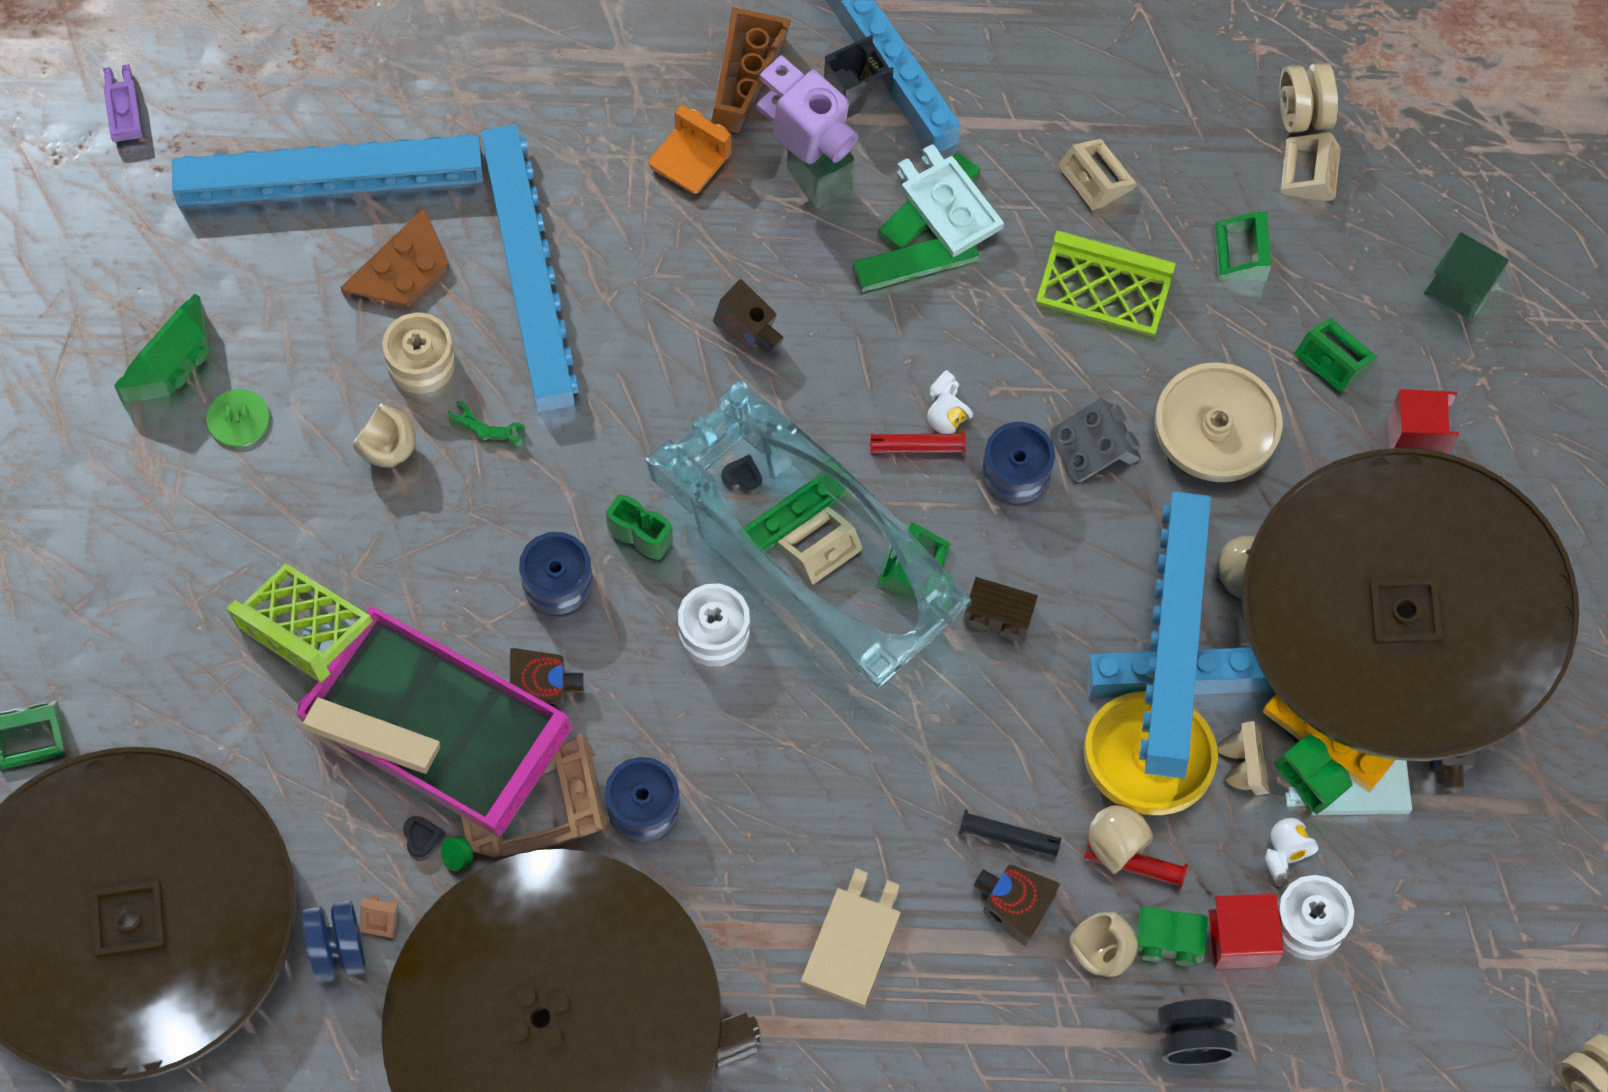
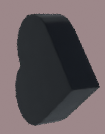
[721,454,762,495]
[403,816,446,861]

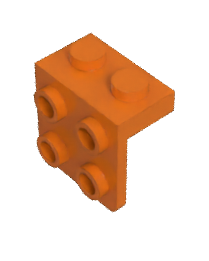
[649,104,731,194]

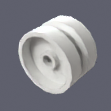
[678,584,750,667]
[1278,875,1355,960]

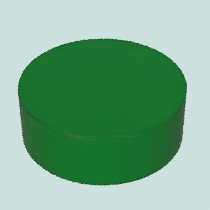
[441,836,473,871]

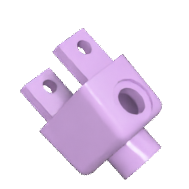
[756,55,858,164]

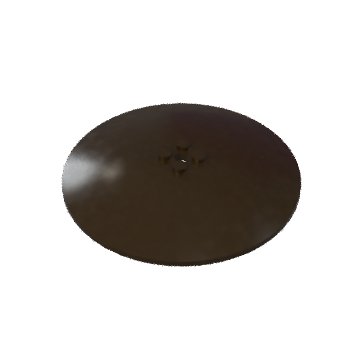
[1242,448,1579,761]
[0,747,296,1083]
[382,849,722,1092]

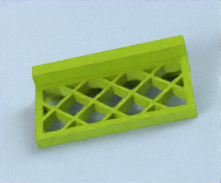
[1036,230,1176,337]
[226,563,373,683]

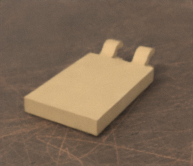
[801,868,901,1008]

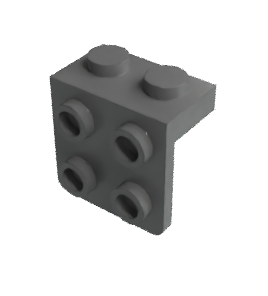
[1050,398,1142,482]

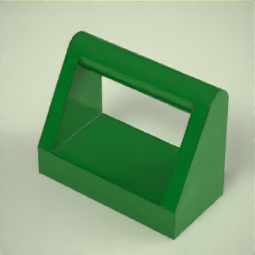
[1214,212,1271,281]
[1294,317,1378,393]
[877,522,950,602]
[0,700,67,770]

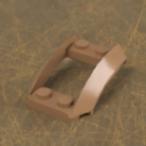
[455,734,610,858]

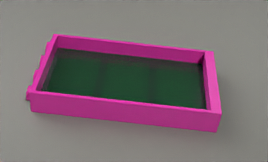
[296,605,573,838]

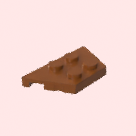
[340,209,449,310]

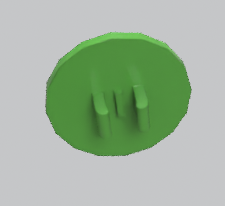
[206,389,270,448]

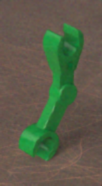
[448,401,526,447]

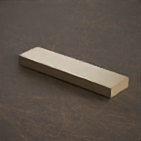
[302,697,440,774]

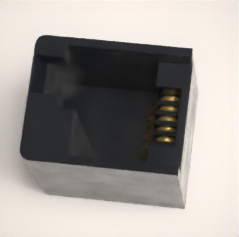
[824,35,894,119]

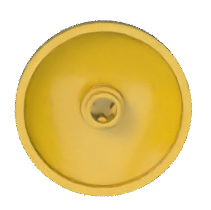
[1084,691,1218,815]

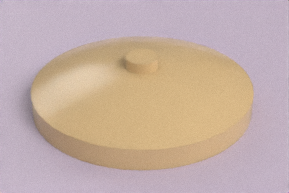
[1154,363,1283,482]

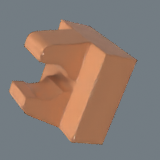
[360,895,398,938]

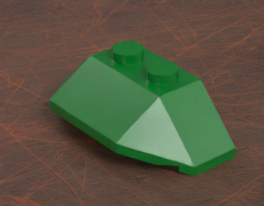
[114,294,209,403]

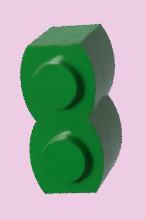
[605,495,673,560]
[1274,733,1353,814]
[1136,907,1208,967]

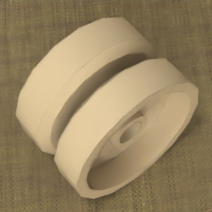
[1279,62,1338,133]
[382,312,456,394]
[1558,1034,1608,1092]

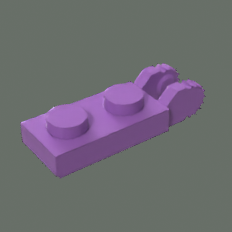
[103,64,143,142]

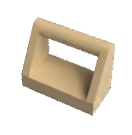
[1281,132,1341,201]
[1058,139,1137,210]
[777,506,863,585]

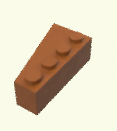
[711,7,791,133]

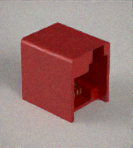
[1388,389,1459,454]
[1208,894,1283,969]

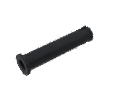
[958,809,1062,858]

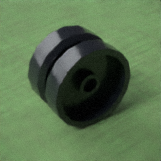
[1157,999,1238,1066]

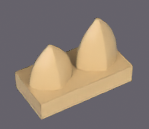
[1217,721,1269,796]

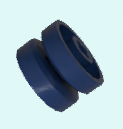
[981,421,1055,504]
[519,532,593,614]
[605,757,680,842]
[302,899,366,984]

